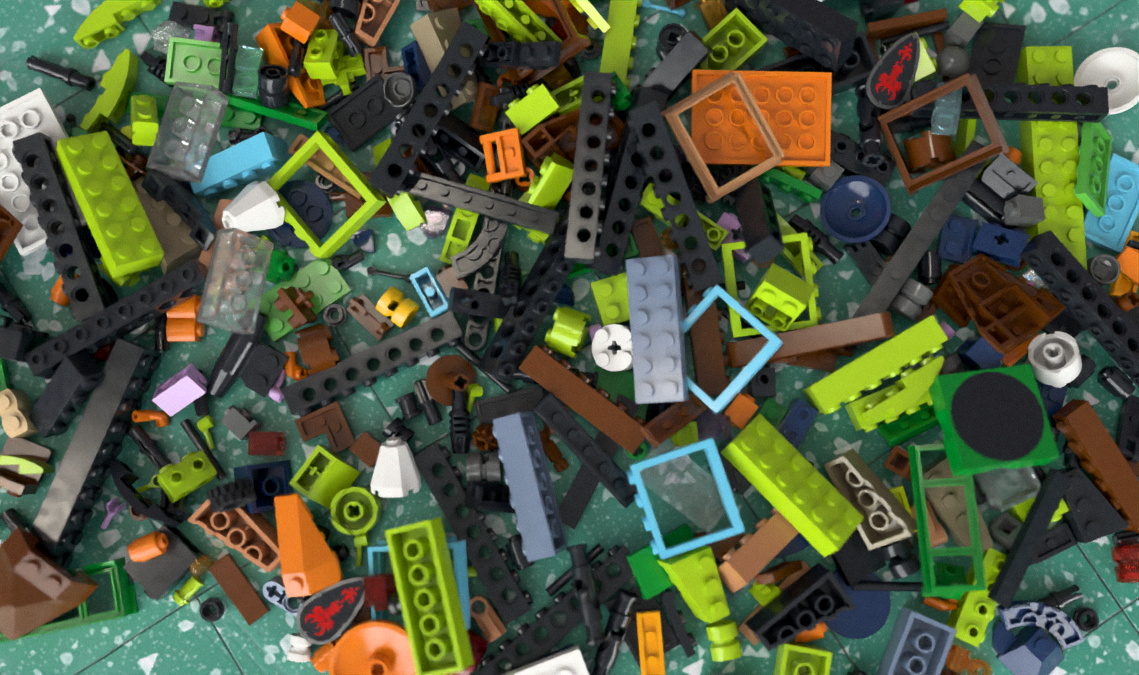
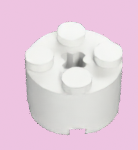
[592,324,633,371]
[1028,331,1082,388]

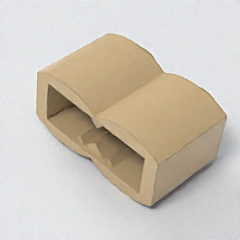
[0,388,39,438]

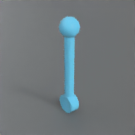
[642,0,687,18]

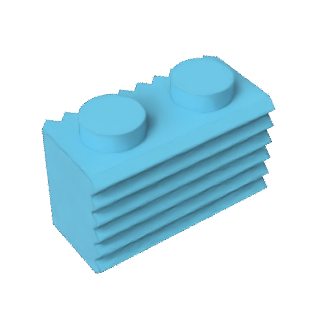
[409,266,449,318]

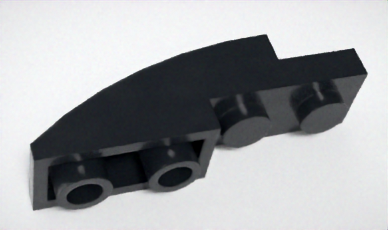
[480,41,562,70]

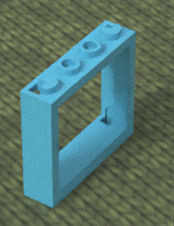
[683,285,784,414]
[626,437,745,560]
[368,536,471,630]

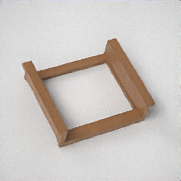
[661,71,785,204]

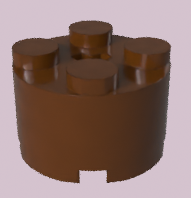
[903,130,956,174]
[295,323,341,375]

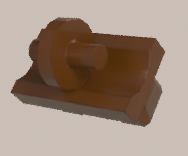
[274,286,318,329]

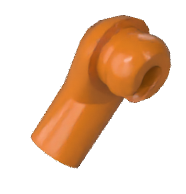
[284,352,308,381]
[132,409,169,428]
[923,596,959,612]

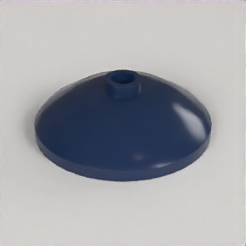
[820,175,892,243]

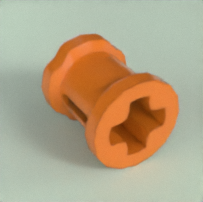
[515,167,534,192]

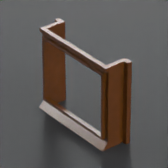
[474,0,591,84]
[865,8,964,118]
[877,73,1010,196]

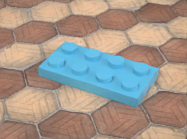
[1083,153,1139,255]

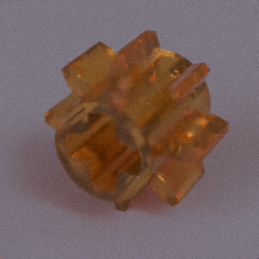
[945,644,975,674]

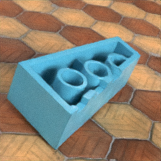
[185,131,292,198]

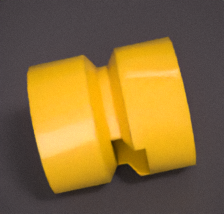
[375,286,420,329]

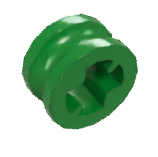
[626,442,647,460]

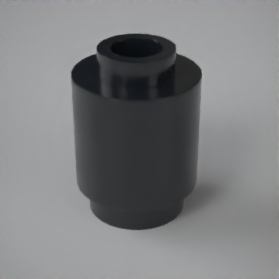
[917,250,942,285]
[1065,354,1096,388]
[1097,366,1136,400]
[505,533,535,571]

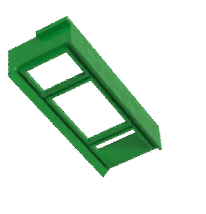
[905,440,987,597]
[0,557,138,643]

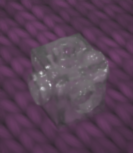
[152,21,190,55]

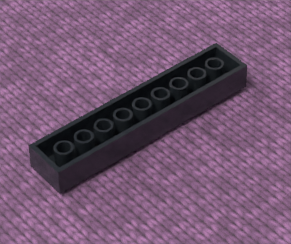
[30,338,162,570]

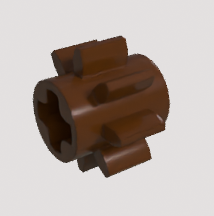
[471,423,499,452]

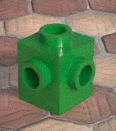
[254,249,296,284]
[933,562,968,600]

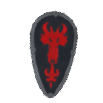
[866,33,920,110]
[296,577,370,645]

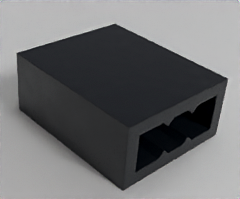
[123,525,205,600]

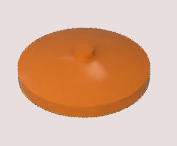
[329,619,416,675]

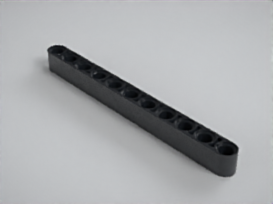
[465,108,523,352]

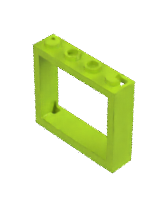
[267,131,386,258]
[720,232,821,338]

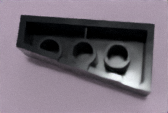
[745,563,856,651]

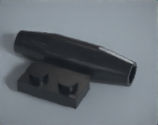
[943,154,1038,230]
[206,309,290,398]

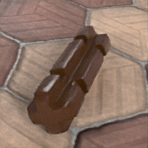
[539,430,569,473]

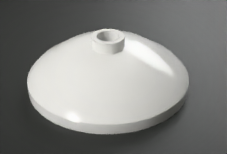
[1074,47,1139,115]

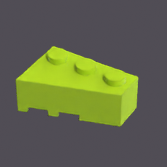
[657,545,730,624]

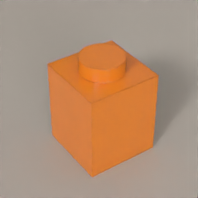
[280,1,320,44]
[720,392,758,430]

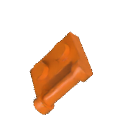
[479,128,527,183]

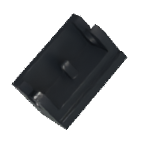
[464,481,516,513]

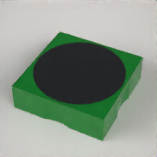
[929,364,1059,477]

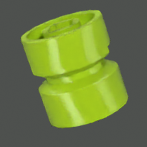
[705,619,743,661]

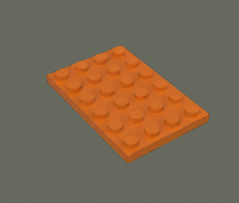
[690,70,832,167]

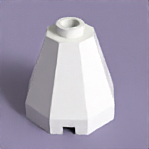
[222,181,285,233]
[371,437,421,497]

